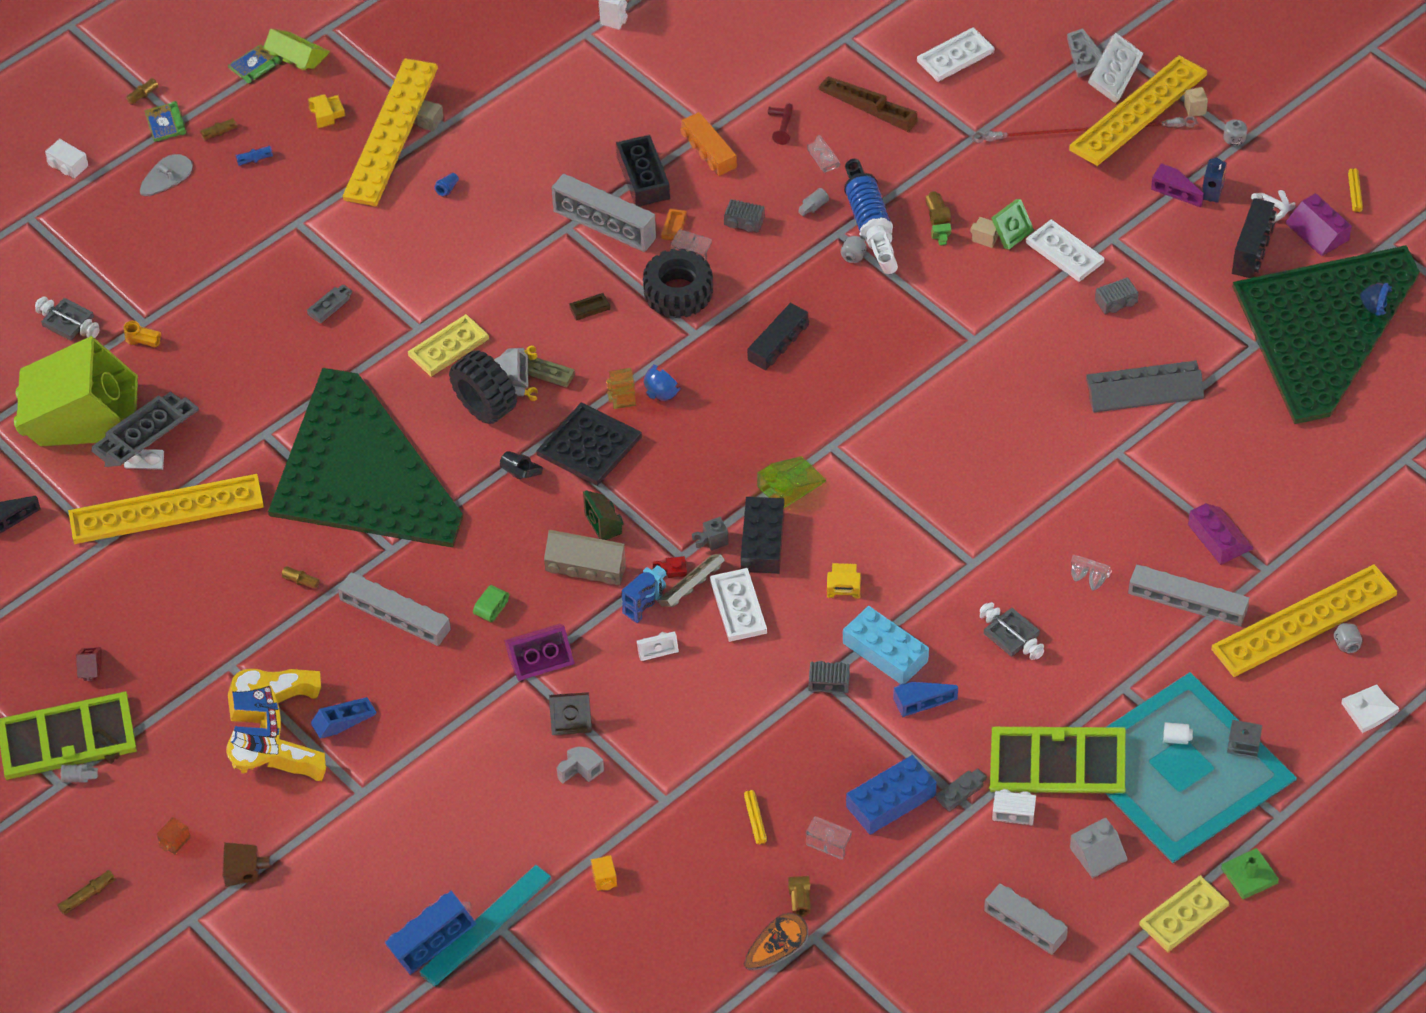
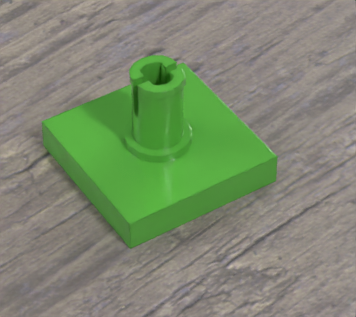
[991,199,1034,249]
[1221,848,1279,899]

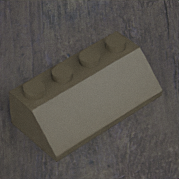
[544,530,626,585]

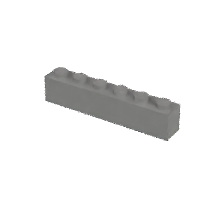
[1128,564,1250,627]
[338,572,451,646]

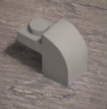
[557,747,604,783]

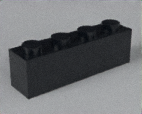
[747,303,809,370]

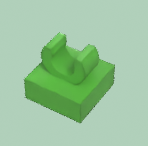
[931,223,952,245]

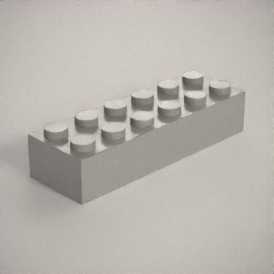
[552,174,656,252]

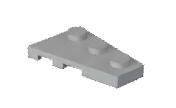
[1067,28,1103,78]

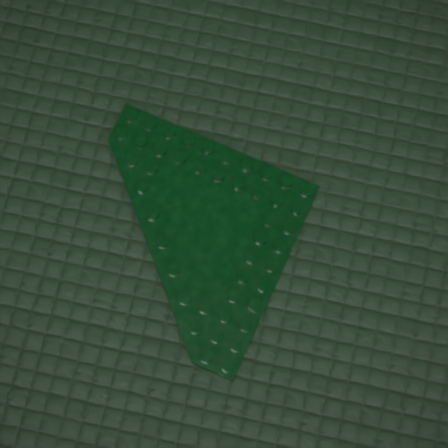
[1232,245,1419,424]
[268,368,463,548]

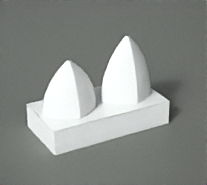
[124,449,164,470]
[637,631,679,661]

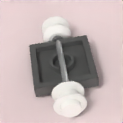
[35,296,100,341]
[980,602,1044,660]

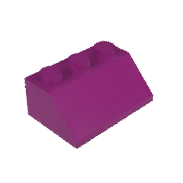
[1286,193,1352,256]
[1188,503,1253,565]
[504,624,575,681]

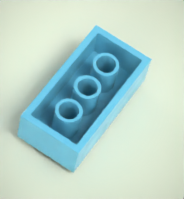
[843,606,929,684]

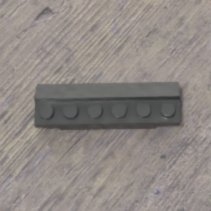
[1086,361,1204,413]
[91,392,199,467]

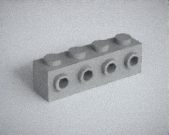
[984,883,1068,955]

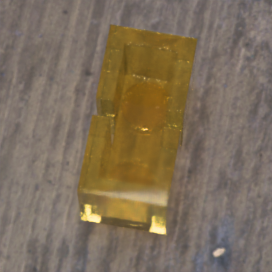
[606,368,636,409]

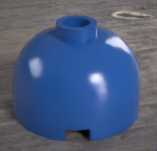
[644,364,681,401]

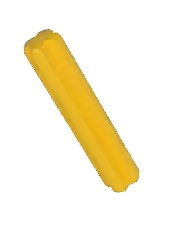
[1348,168,1363,212]
[744,790,767,844]

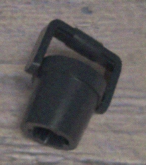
[500,451,543,479]

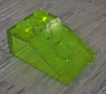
[757,456,826,508]

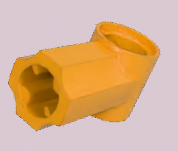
[123,321,161,348]

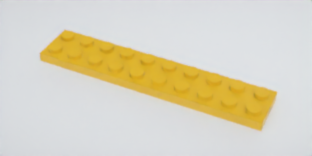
[1069,56,1207,166]
[342,58,438,207]
[68,474,264,544]
[1211,564,1397,677]

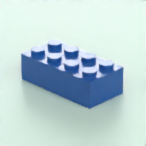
[846,755,936,835]
[385,890,477,975]

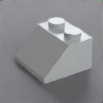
[1070,818,1127,878]

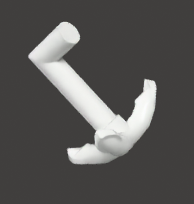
[1251,190,1295,223]

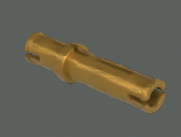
[57,869,116,915]

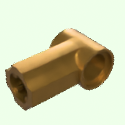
[925,191,951,226]
[788,876,811,917]

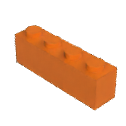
[680,112,737,176]

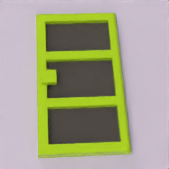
[0,691,137,780]
[989,727,1126,793]

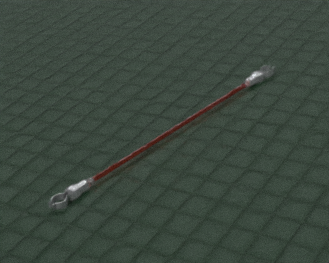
[971,116,1198,143]

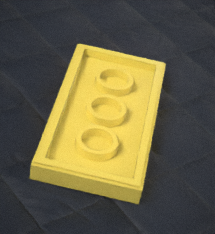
[408,314,489,377]
[1139,876,1229,952]

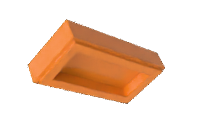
[661,209,687,242]

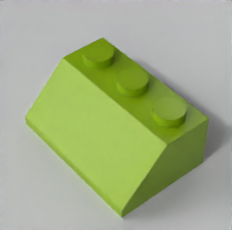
[264,29,329,70]

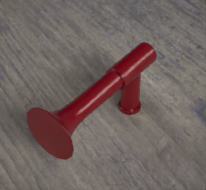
[768,104,793,145]

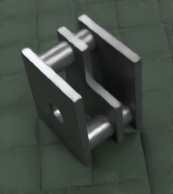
[1227,720,1262,758]

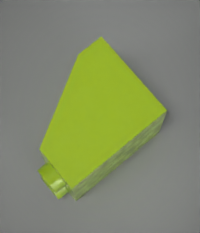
[14,336,138,446]

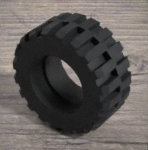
[643,249,713,318]
[449,350,517,424]

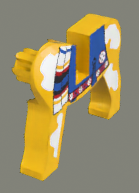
[226,669,326,781]

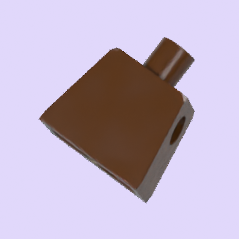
[223,842,271,887]

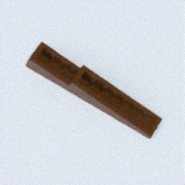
[819,76,918,132]

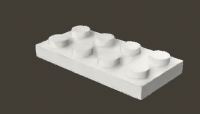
[917,28,994,82]
[1088,33,1143,103]
[1026,219,1105,282]
[710,568,767,642]

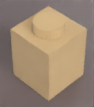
[1184,87,1208,117]
[970,217,999,248]

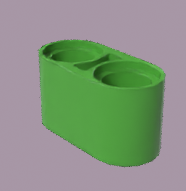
[473,585,509,622]

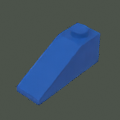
[893,682,958,717]
[311,697,377,739]

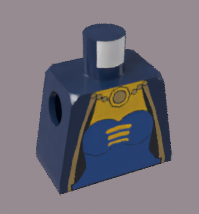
[1202,158,1227,203]

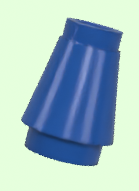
[434,173,459,196]

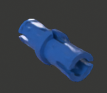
[236,146,273,166]

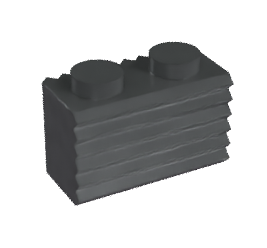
[724,199,765,232]
[1095,277,1139,314]
[809,661,850,693]

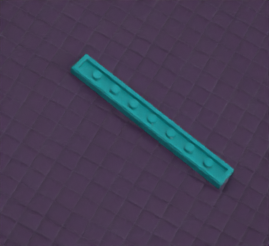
[419,865,551,987]

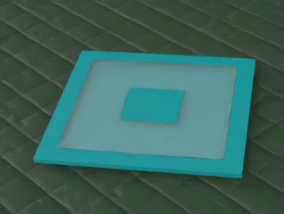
[1067,672,1297,863]

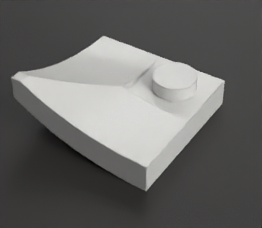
[1342,685,1399,733]

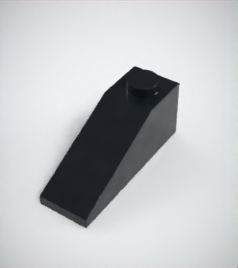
[0,495,41,533]

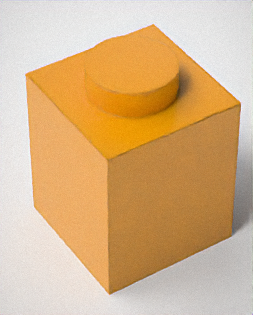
[591,855,617,891]

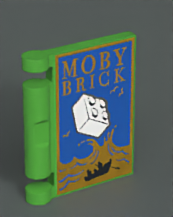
[228,44,281,83]
[145,101,186,142]

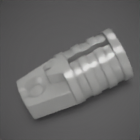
[798,188,829,216]
[61,764,98,783]

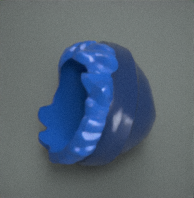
[1360,283,1392,316]

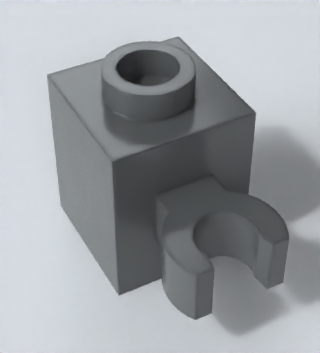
[692,517,728,551]

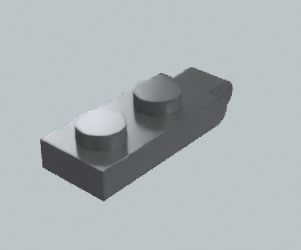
[307,284,352,324]
[936,769,987,812]

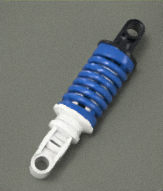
[844,158,898,274]

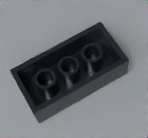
[616,134,670,207]
[1232,198,1277,278]
[740,497,785,574]

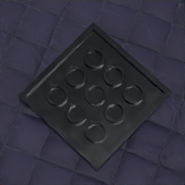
[536,402,642,486]

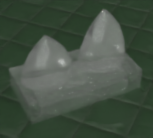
[807,135,840,173]
[1071,554,1111,591]

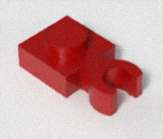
[653,556,687,578]

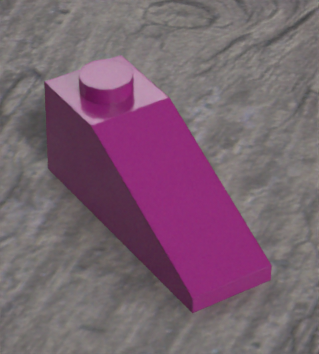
[1151,163,1204,208]

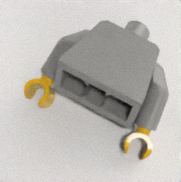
[494,345,538,401]

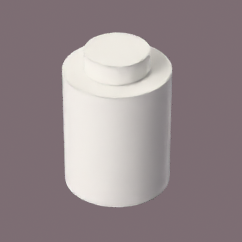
[1163,722,1193,745]

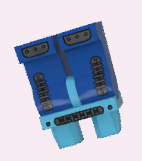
[622,565,666,623]

